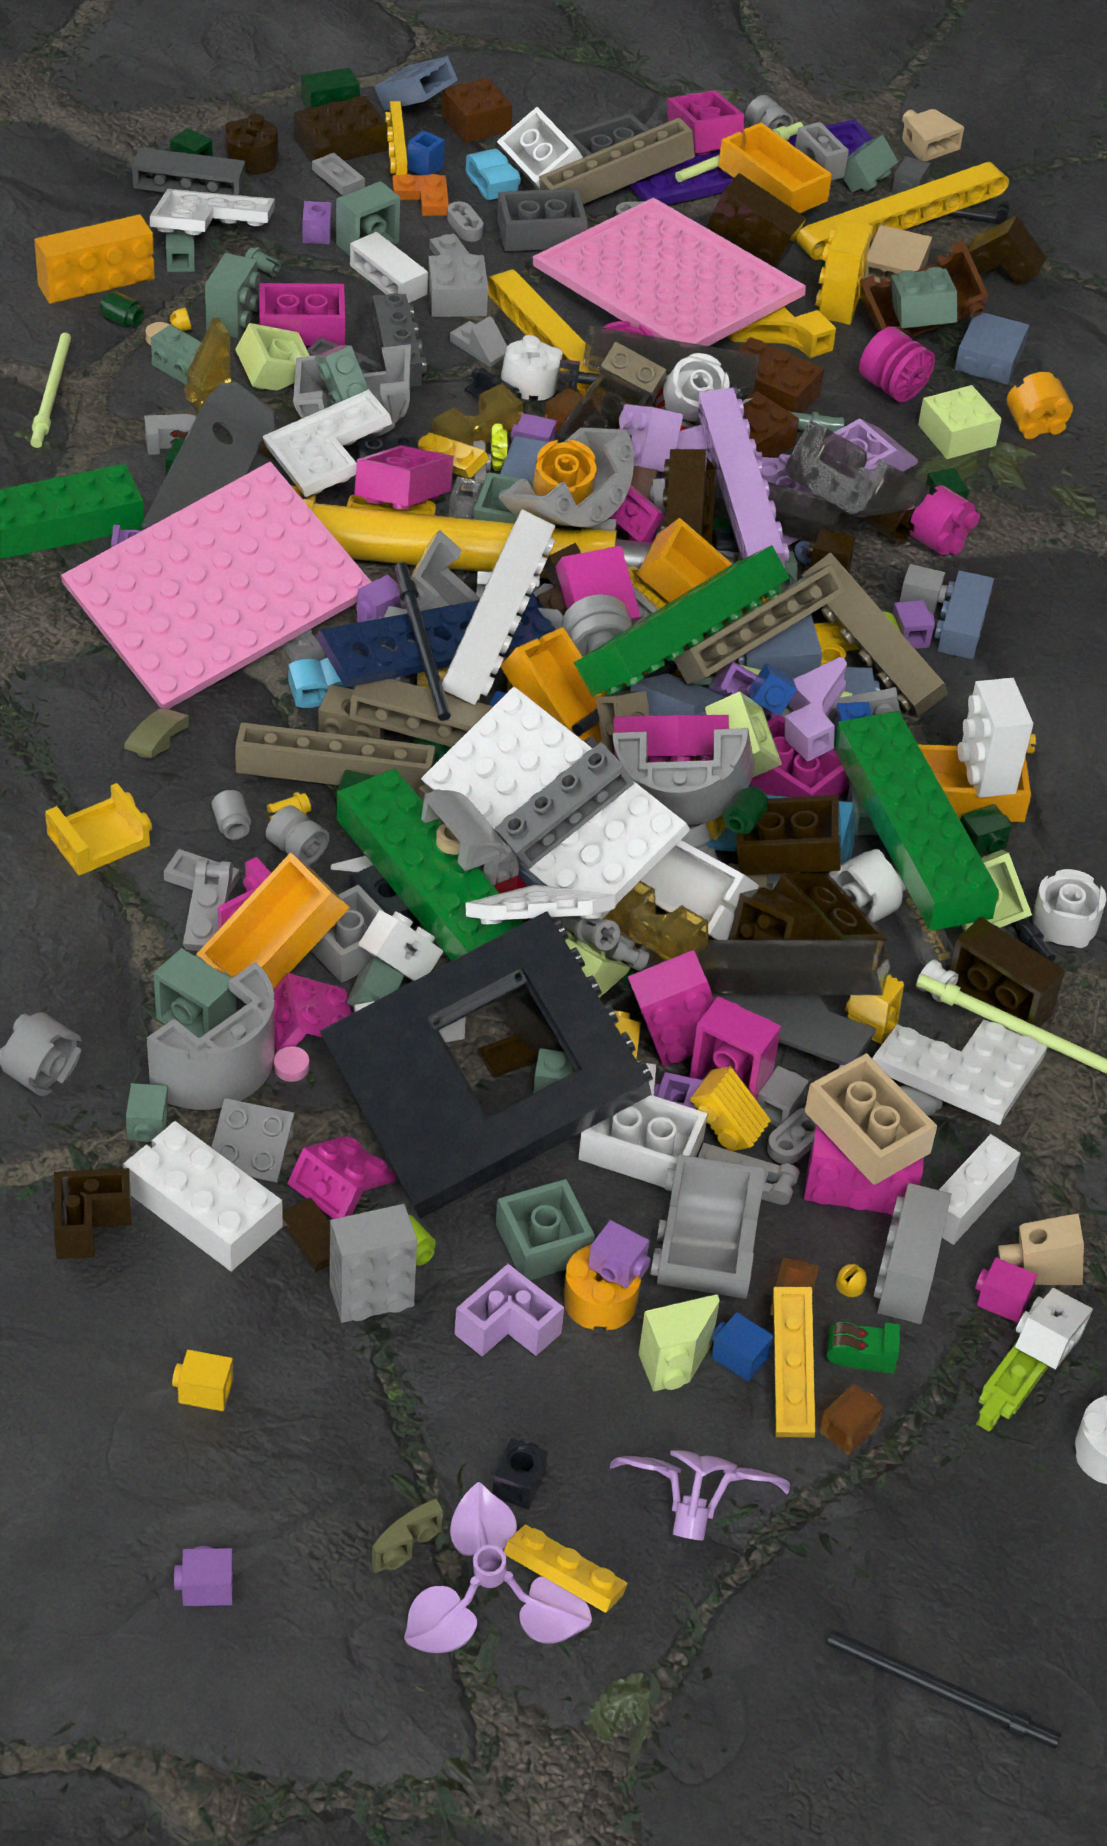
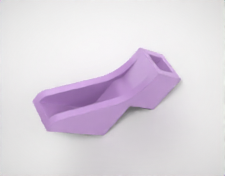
[785,657,847,762]

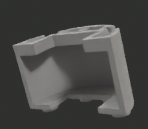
[293,344,412,440]
[500,427,634,527]
[401,530,523,661]
[613,728,754,825]
[421,789,519,885]
[147,962,275,1110]
[651,1154,765,1299]

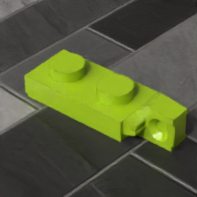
[976,1340,1049,1432]

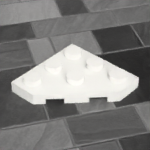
[466,885,615,924]

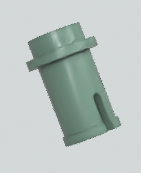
[245,247,282,277]

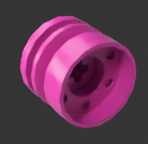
[859,327,935,402]

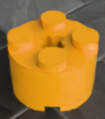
[1007,372,1073,439]
[533,439,597,505]
[564,1245,641,1330]

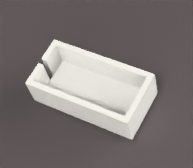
[630,840,759,944]
[123,1121,283,1272]

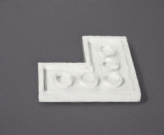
[150,189,275,235]
[262,389,392,497]
[872,1019,1048,1125]

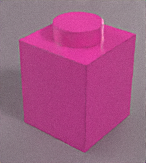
[975,1258,1037,1323]

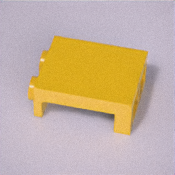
[45,783,152,876]

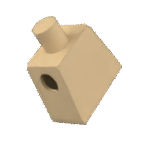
[902,109,964,162]
[998,1214,1084,1285]

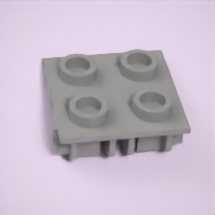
[212,1098,295,1183]

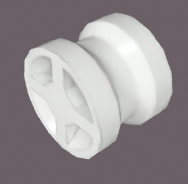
[916,960,958,1003]

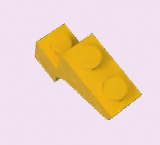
[727,306,836,358]

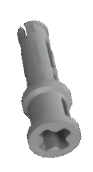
[552,916,620,951]

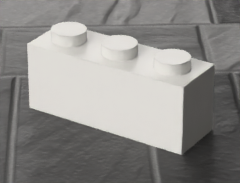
[350,232,429,303]
[939,1134,1021,1245]

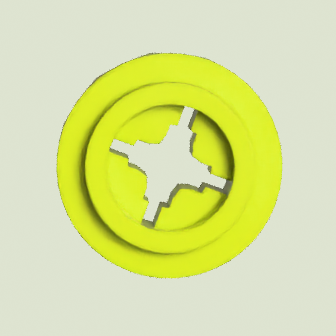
[491,424,507,471]

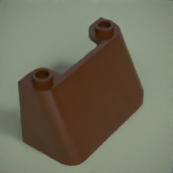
[860,240,989,338]

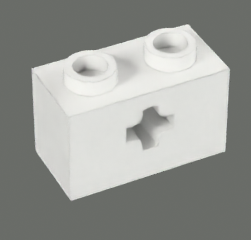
[358,910,443,981]
[1015,1288,1093,1369]

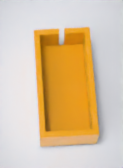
[718,122,832,213]
[34,214,155,304]
[637,518,770,633]
[500,627,606,743]
[918,744,1031,822]
[196,852,350,999]

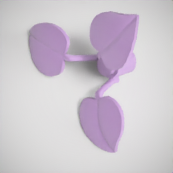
[610,1450,790,1540]
[404,1482,592,1653]

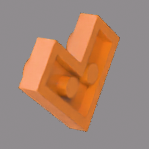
[392,174,449,216]

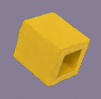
[172,1349,233,1411]

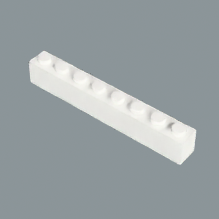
[442,509,555,705]

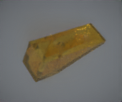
[184,317,231,412]

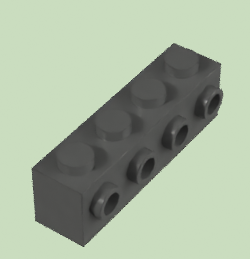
[132,147,246,195]
[372,293,427,387]
[495,742,635,870]

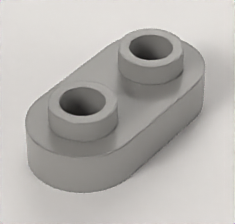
[767,1107,816,1164]

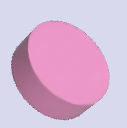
[274,1046,309,1082]

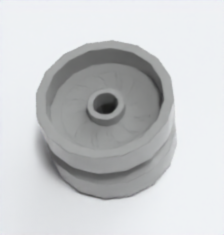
[561,594,632,657]

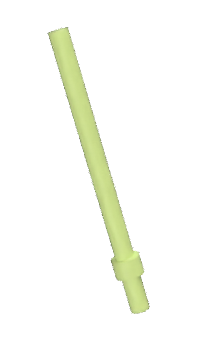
[675,122,803,182]
[30,333,71,448]
[916,973,1107,1074]

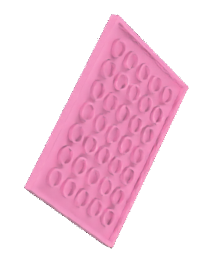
[533,197,806,358]
[61,461,371,709]

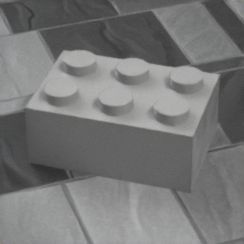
[873,1183,952,1324]
[330,1204,417,1323]

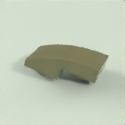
[124,708,189,758]
[372,1499,443,1573]

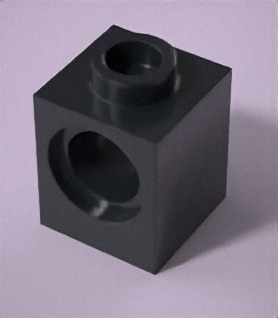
[492,1438,548,1510]

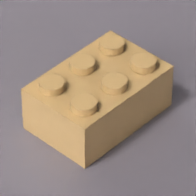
[805,1053,937,1185]

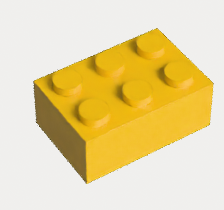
[815,218,873,325]

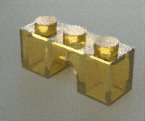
[432,383,523,446]
[603,881,708,960]

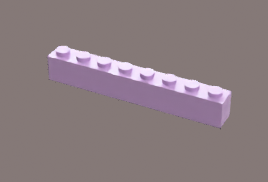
[698,388,789,568]

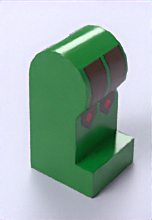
[827,1322,900,1374]

